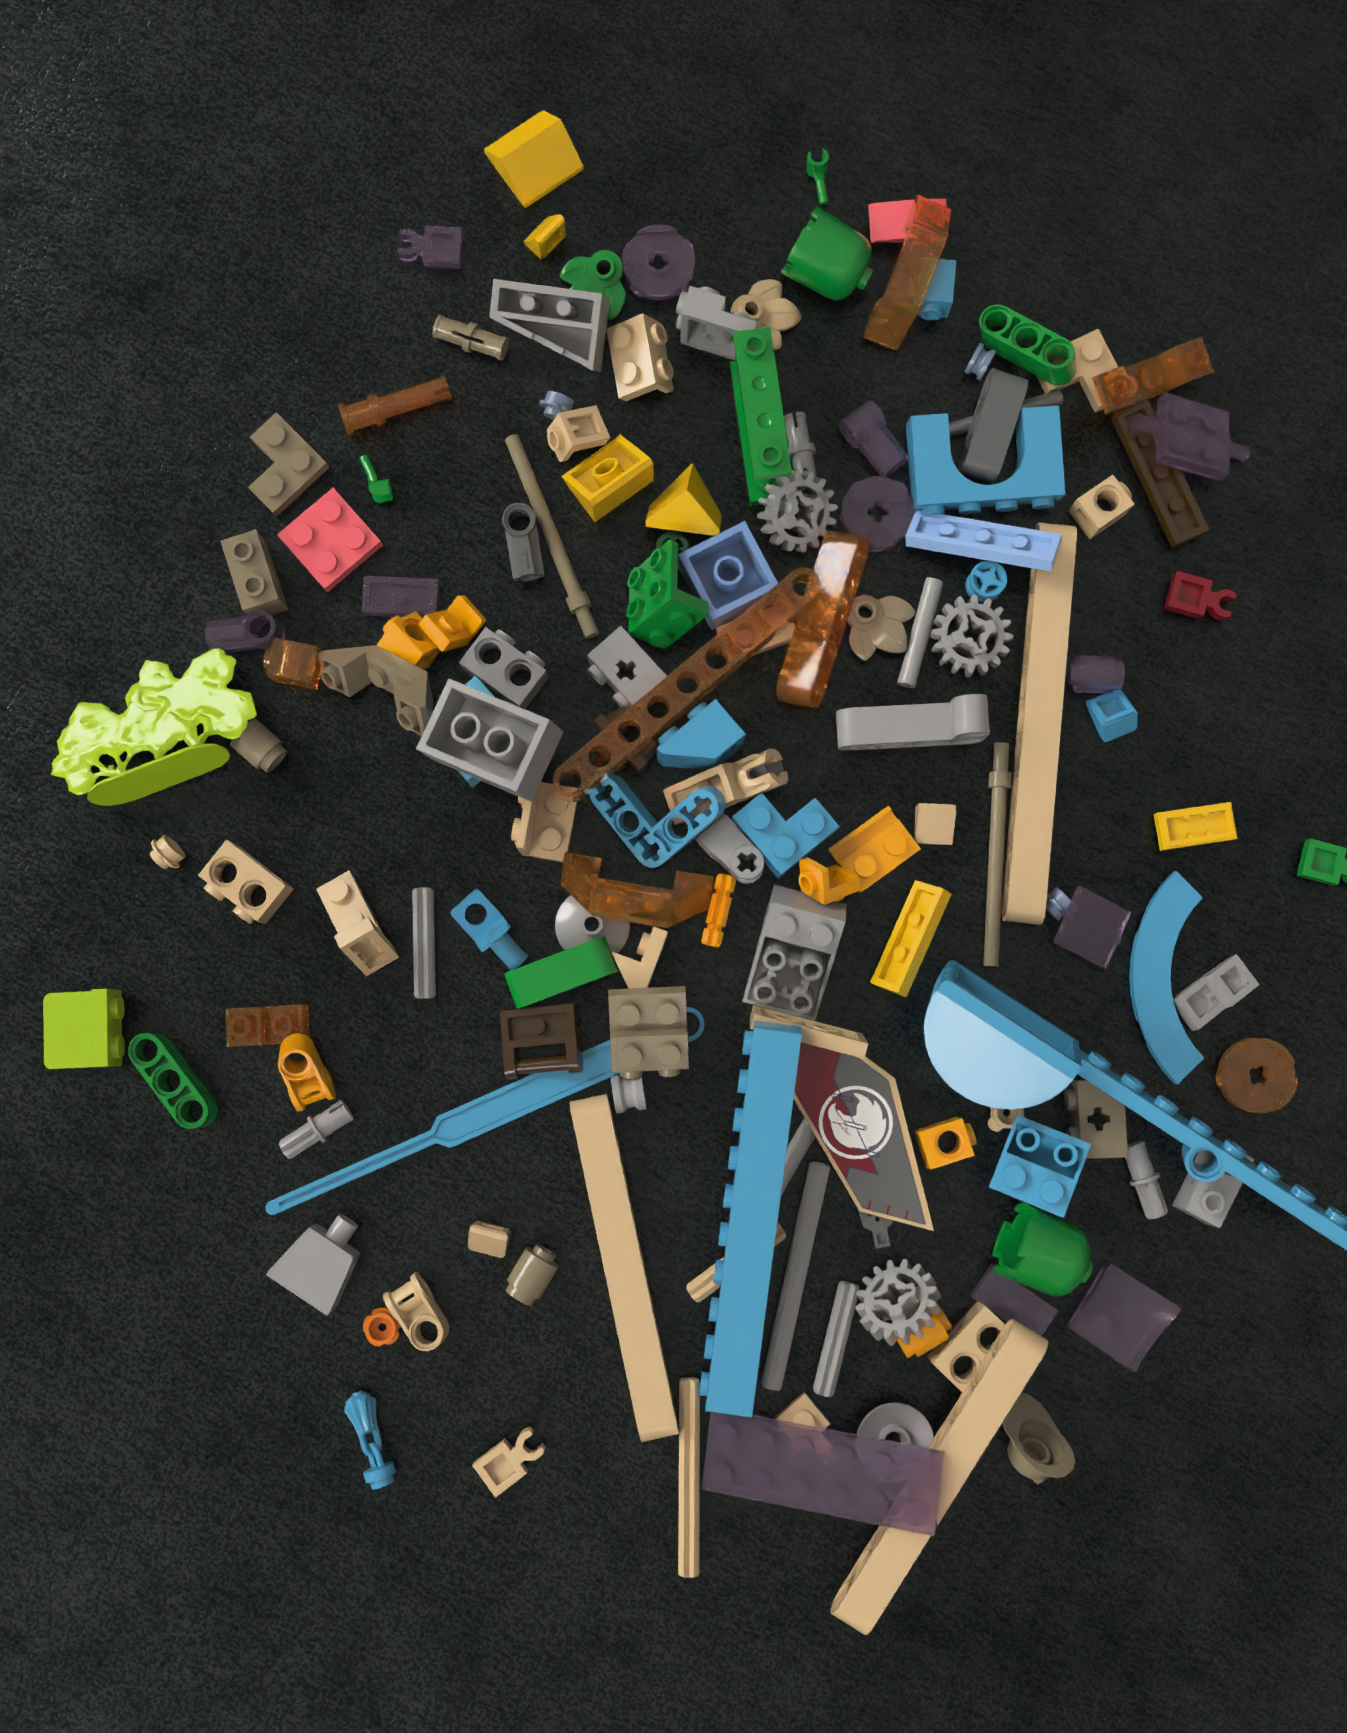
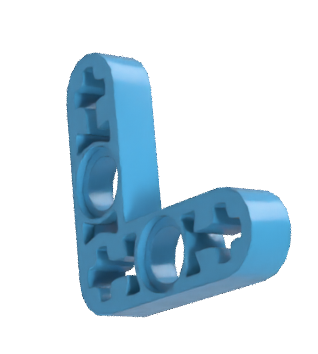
[589,773,726,868]

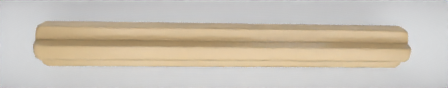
[678,1377,700,1578]

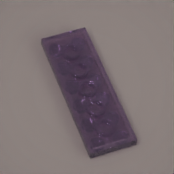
[702,1412,945,1536]

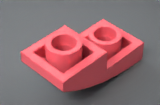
[868,199,948,243]

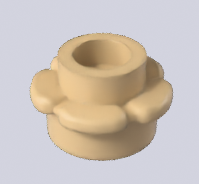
[150,835,185,869]

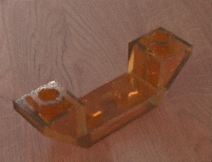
[863,195,951,351]
[1092,337,1214,415]
[561,852,714,928]

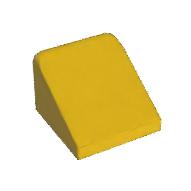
[524,214,566,260]

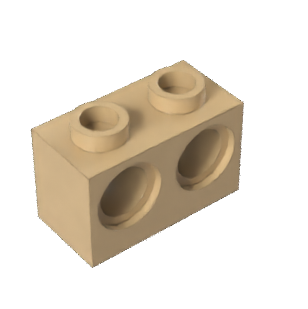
[198,840,293,924]
[927,1300,1005,1395]

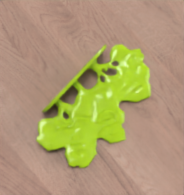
[51,648,257,806]

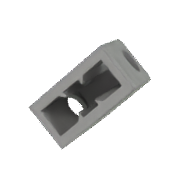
[266,1214,360,1316]

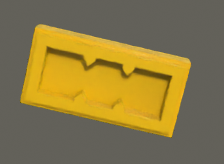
[1154,802,1238,851]

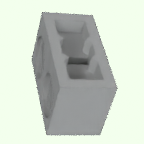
[459,627,548,709]

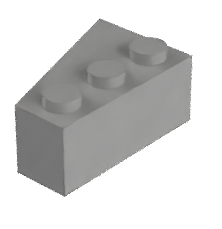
[490,279,610,372]

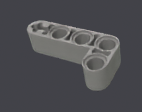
[836,694,990,750]

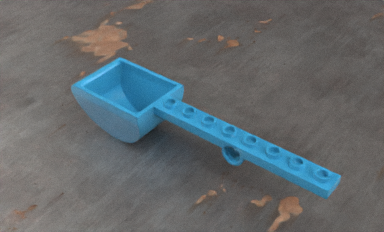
[924,960,1347,1250]

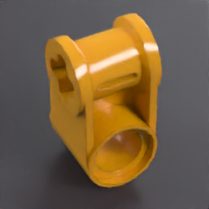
[278,1033,336,1112]

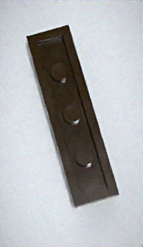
[1111,399,1209,548]

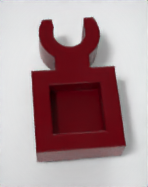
[1164,571,1237,620]

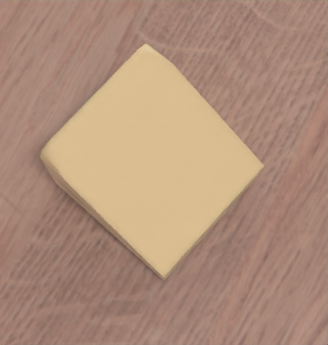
[914,803,956,845]
[468,1221,512,1258]

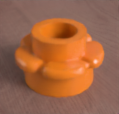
[363,1307,401,1346]

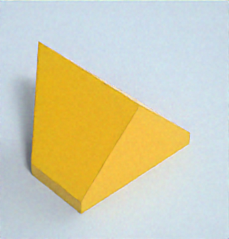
[645,463,722,536]

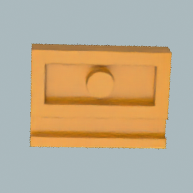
[827,805,921,894]

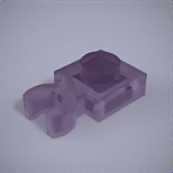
[397,225,463,269]

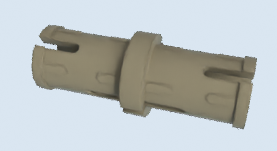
[432,315,509,360]

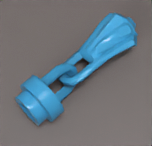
[344,1391,396,1489]

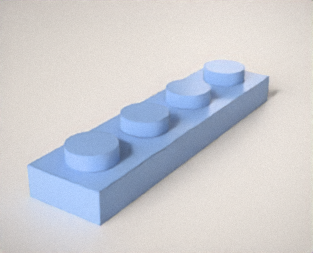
[905,510,1062,572]

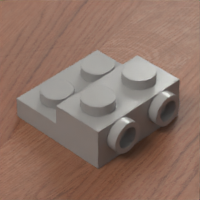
[676,286,757,360]

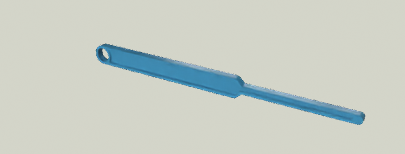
[266,1007,704,1215]

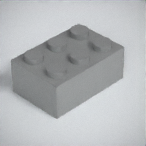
[416,679,563,802]

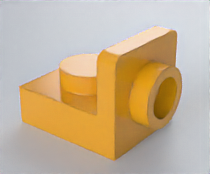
[418,595,486,652]

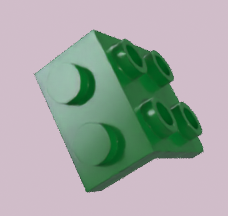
[627,540,708,650]

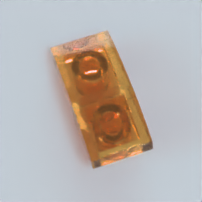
[226,1004,310,1047]

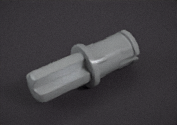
[279,1099,354,1159]
[1125,1141,1168,1219]

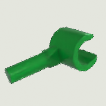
[806,149,829,206]
[360,455,393,503]

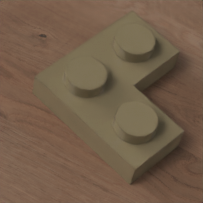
[248,412,329,517]

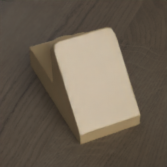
[612,927,668,989]

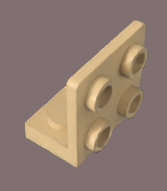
[511,781,579,863]

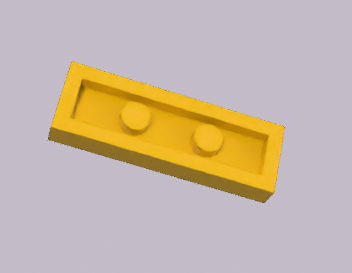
[870,880,951,997]

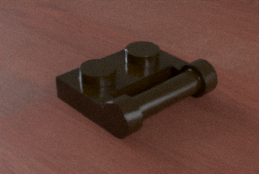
[500,1003,583,1080]

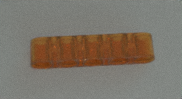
[777,530,869,708]

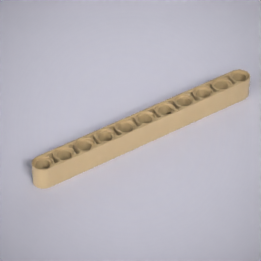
[1001,523,1077,925]

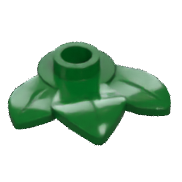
[559,250,626,321]

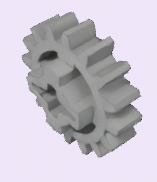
[757,470,838,552]
[930,595,1013,677]
[855,1259,941,1346]

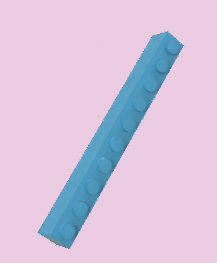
[699,1020,802,1417]

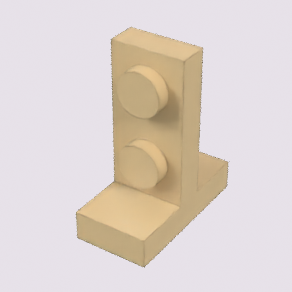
[317,871,399,976]

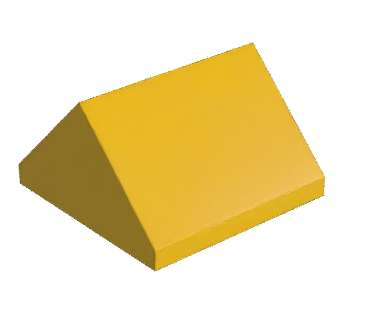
[484,110,584,208]
[562,435,654,522]

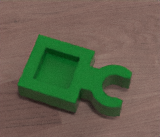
[1297,838,1347,886]

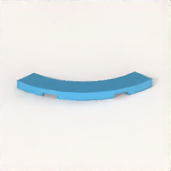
[1129,871,1204,1084]

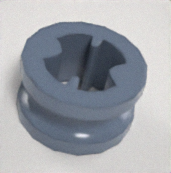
[964,342,996,381]

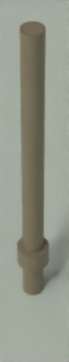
[505,434,599,639]
[983,742,1012,967]

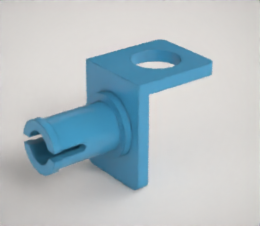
[450,889,528,971]

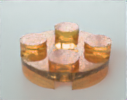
[1215,1038,1298,1114]

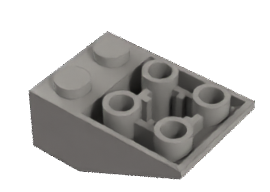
[742,884,847,1021]

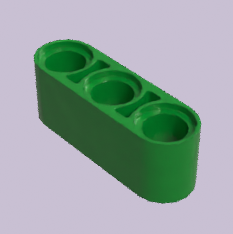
[979,304,1076,386]
[504,936,618,1009]
[128,1033,218,1129]

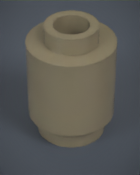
[230,718,287,773]
[505,1244,559,1306]

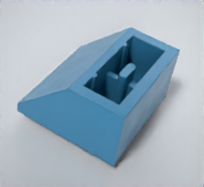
[657,699,745,770]
[989,1115,1091,1218]

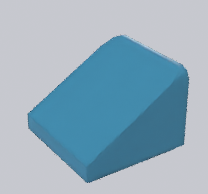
[1086,688,1138,742]

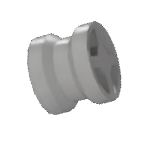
[611,1075,647,1114]

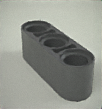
[957,368,1028,484]

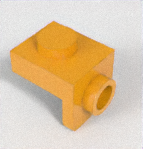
[799,857,860,905]

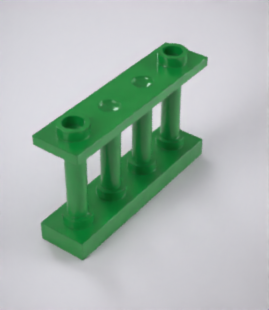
[730,327,792,506]

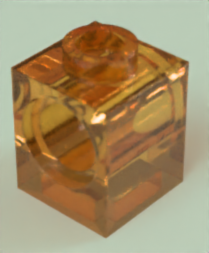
[263,638,322,690]

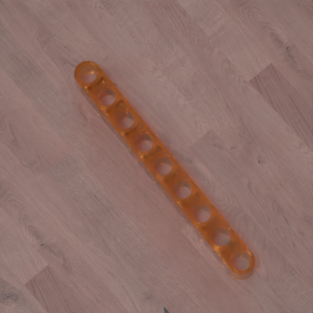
[553,568,821,802]

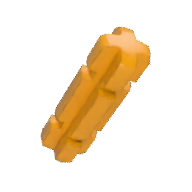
[701,874,736,948]

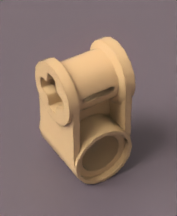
[383,1272,449,1351]

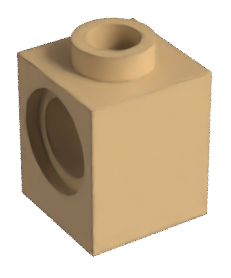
[1068,475,1134,539]

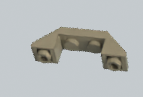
[318,645,433,736]

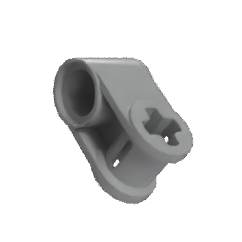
[696,813,764,884]

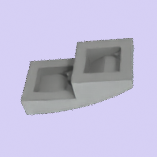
[1173,954,1260,1031]

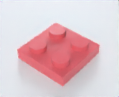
[277,488,383,592]

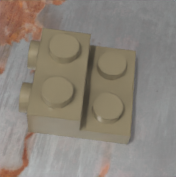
[608,986,689,1079]

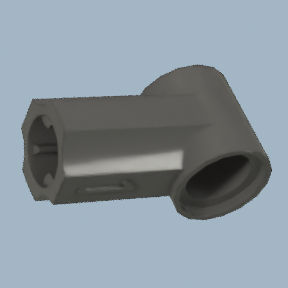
[502,503,545,582]

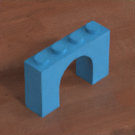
[906,405,1065,515]

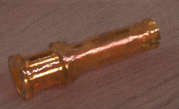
[338,376,452,436]

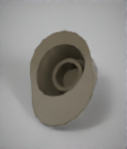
[1002,1392,1075,1484]

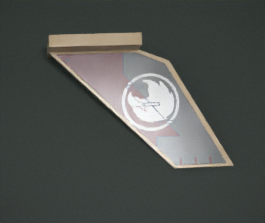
[750,1005,934,1231]

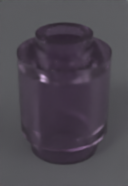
[1066,655,1125,693]

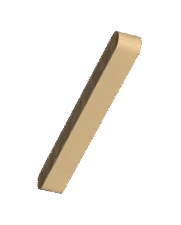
[570,1094,679,1442]
[830,1319,1048,1635]

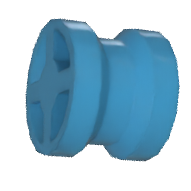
[965,561,1007,604]

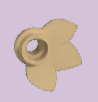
[731,279,802,350]

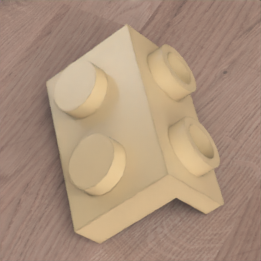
[606,313,674,401]

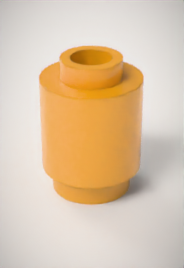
[897,1307,952,1359]

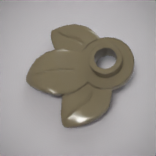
[846,595,915,661]

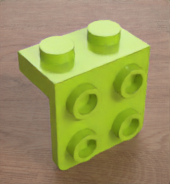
[43,989,125,1069]

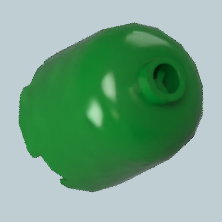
[781,206,874,300]
[993,1202,1093,1297]

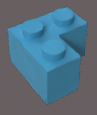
[732,792,840,879]

